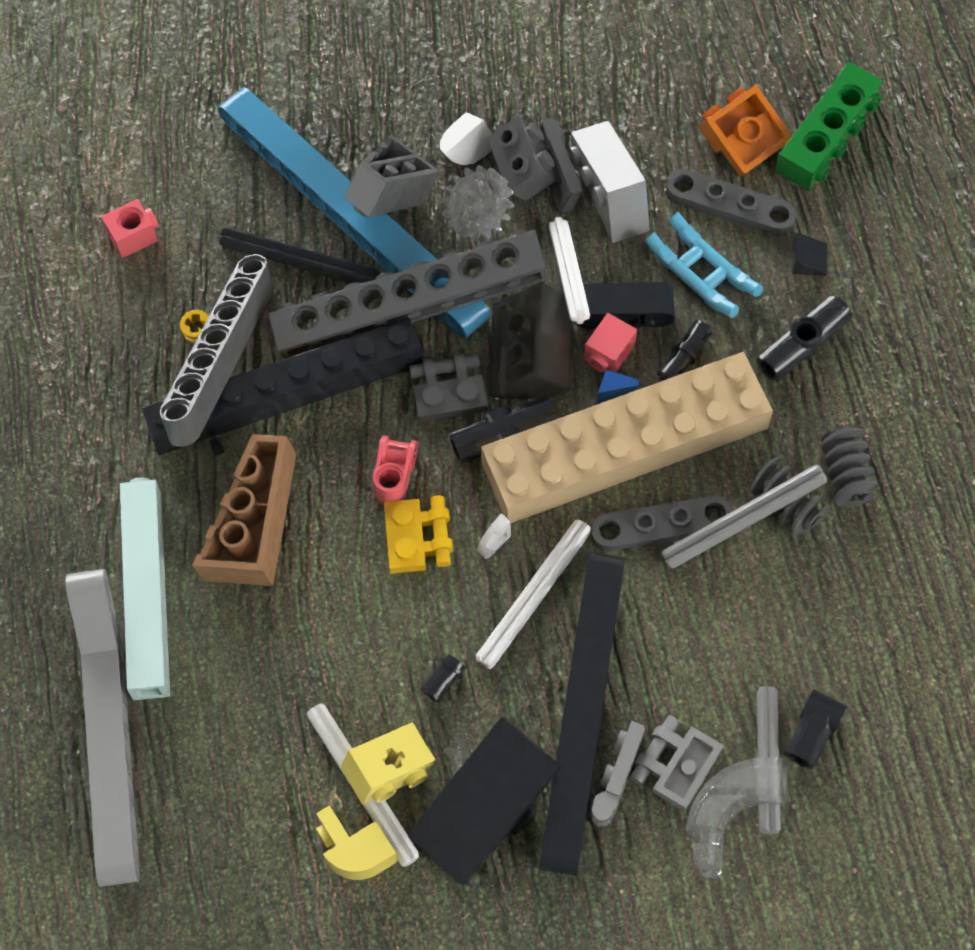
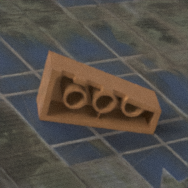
[192,434,296,586]

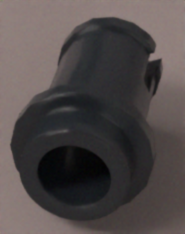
[420,654,466,703]

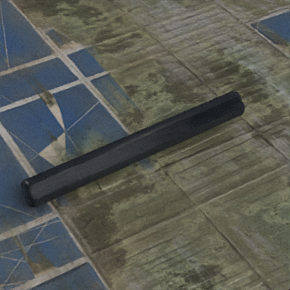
[219,227,380,283]

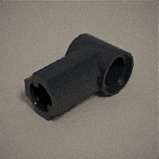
[783,689,847,769]

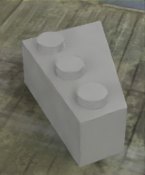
[569,121,650,243]

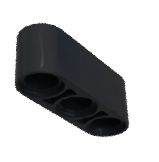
[575,282,675,329]

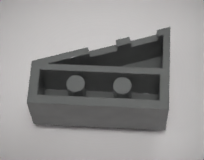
[344,134,440,217]

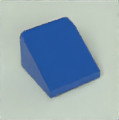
[597,370,639,404]

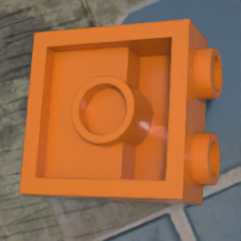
[698,84,792,177]

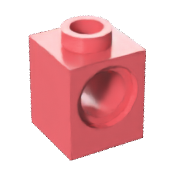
[101,199,159,259]
[584,313,637,373]

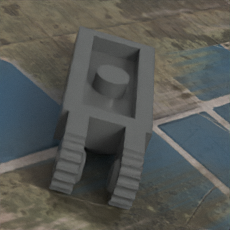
[540,118,583,213]

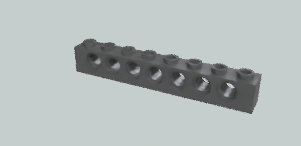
[268,230,550,359]

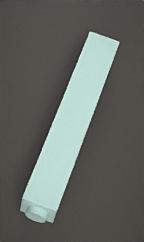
[120,478,170,700]

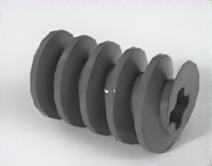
[821,427,878,507]
[750,456,831,535]

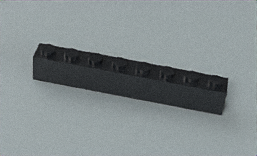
[142,317,422,455]

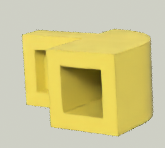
[315,805,398,880]

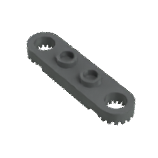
[666,169,796,236]
[591,496,733,552]

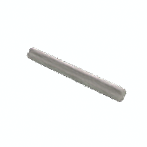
[662,465,827,568]

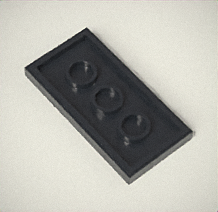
[407,717,562,886]

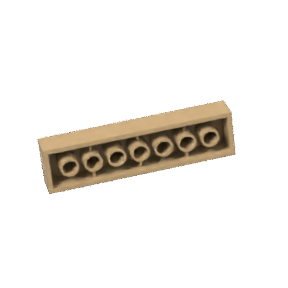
[481,352,773,523]

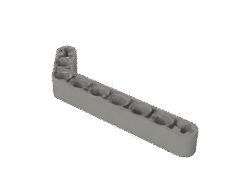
[66,569,140,887]

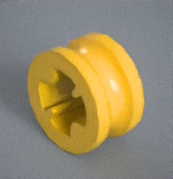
[180,310,209,344]

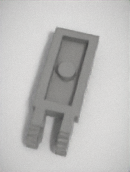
[590,721,645,829]

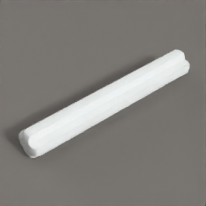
[549,217,590,324]

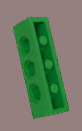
[775,62,883,191]

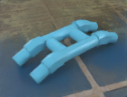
[644,212,763,318]

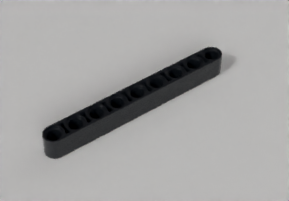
[539,552,625,876]

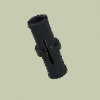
[657,320,712,381]

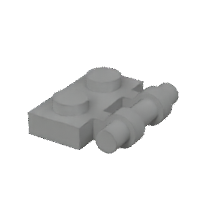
[629,715,724,812]

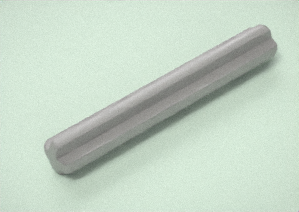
[757,686,781,834]

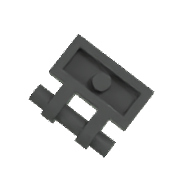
[409,353,488,423]

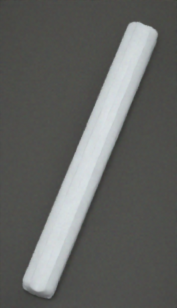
[476,519,591,669]
[307,704,419,867]

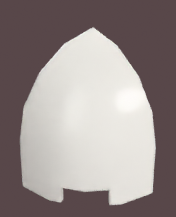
[440,112,492,165]

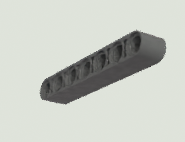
[159,254,274,447]

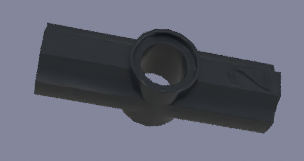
[757,295,853,382]
[449,396,558,464]

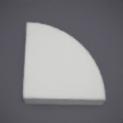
[477,513,511,559]

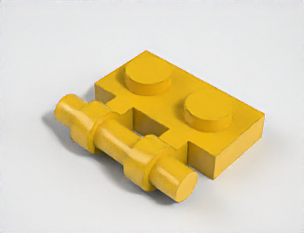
[384,495,453,574]

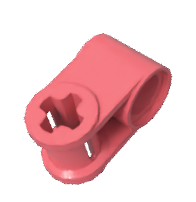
[373,435,418,505]

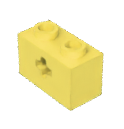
[340,722,435,805]

